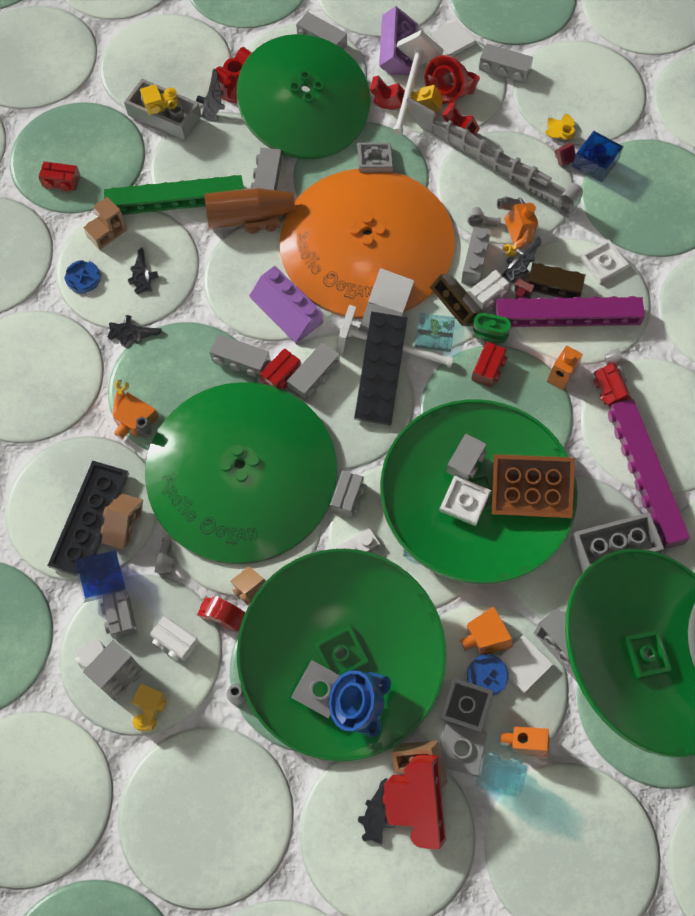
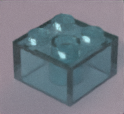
[475,753,528,797]

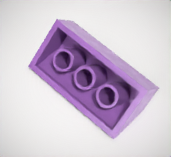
[379,6,418,75]
[249,266,323,344]

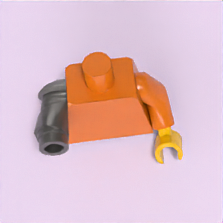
[497,196,538,257]
[113,380,159,440]

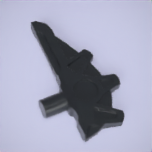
[196,69,225,121]
[502,236,542,282]
[128,247,159,295]
[107,315,162,346]
[358,778,396,845]

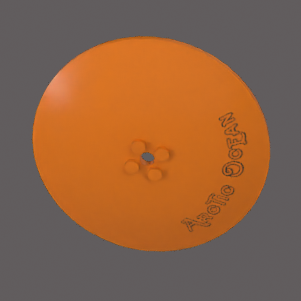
[280,169,455,319]

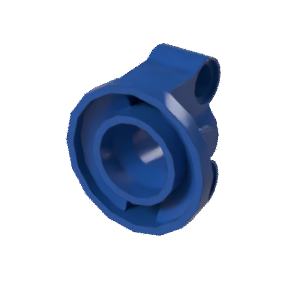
[329,671,391,737]

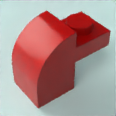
[370,75,405,110]
[442,103,480,135]
[197,596,246,631]

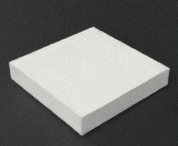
[430,20,475,56]
[579,239,630,284]
[368,268,414,313]
[439,476,491,526]
[500,635,553,694]

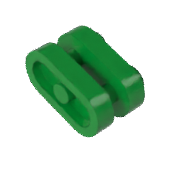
[472,313,511,344]

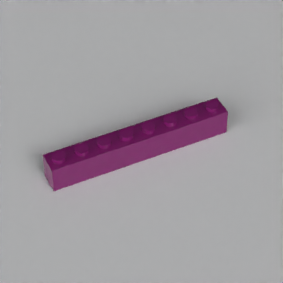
[494,296,645,327]
[608,399,690,550]

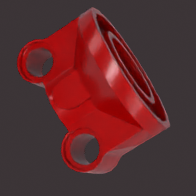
[216,47,252,103]
[424,55,480,104]

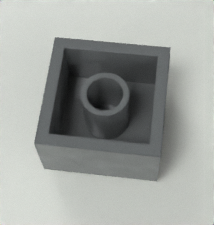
[440,677,494,732]

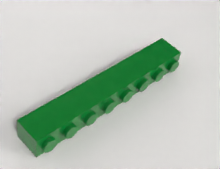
[104,175,244,215]

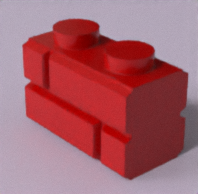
[39,161,80,192]
[471,342,508,387]
[260,349,301,390]
[593,363,632,408]

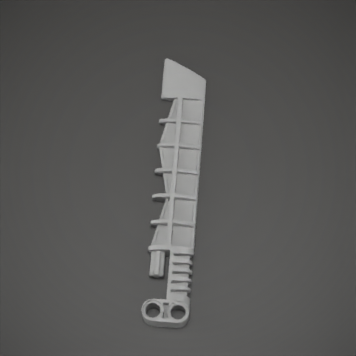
[407,97,583,217]

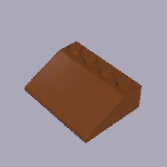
[492,454,576,518]

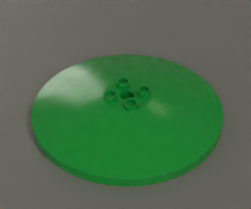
[237,34,371,159]

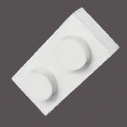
[336,528,380,552]

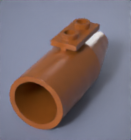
[205,188,295,234]

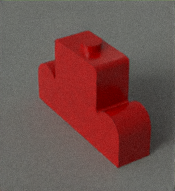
[383,755,446,849]

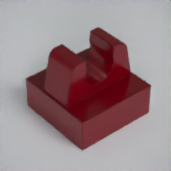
[554,143,577,167]
[514,278,534,299]

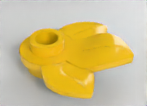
[545,113,575,140]

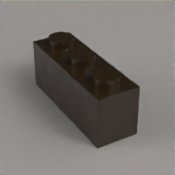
[528,263,586,298]
[430,274,484,326]

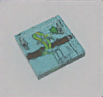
[415,313,456,352]

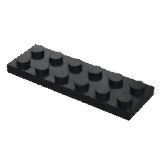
[354,311,408,426]
[47,460,129,579]

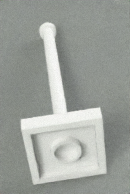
[393,30,443,135]
[336,305,454,368]

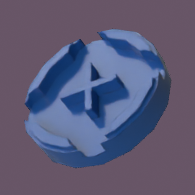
[64,260,101,293]
[467,654,509,696]

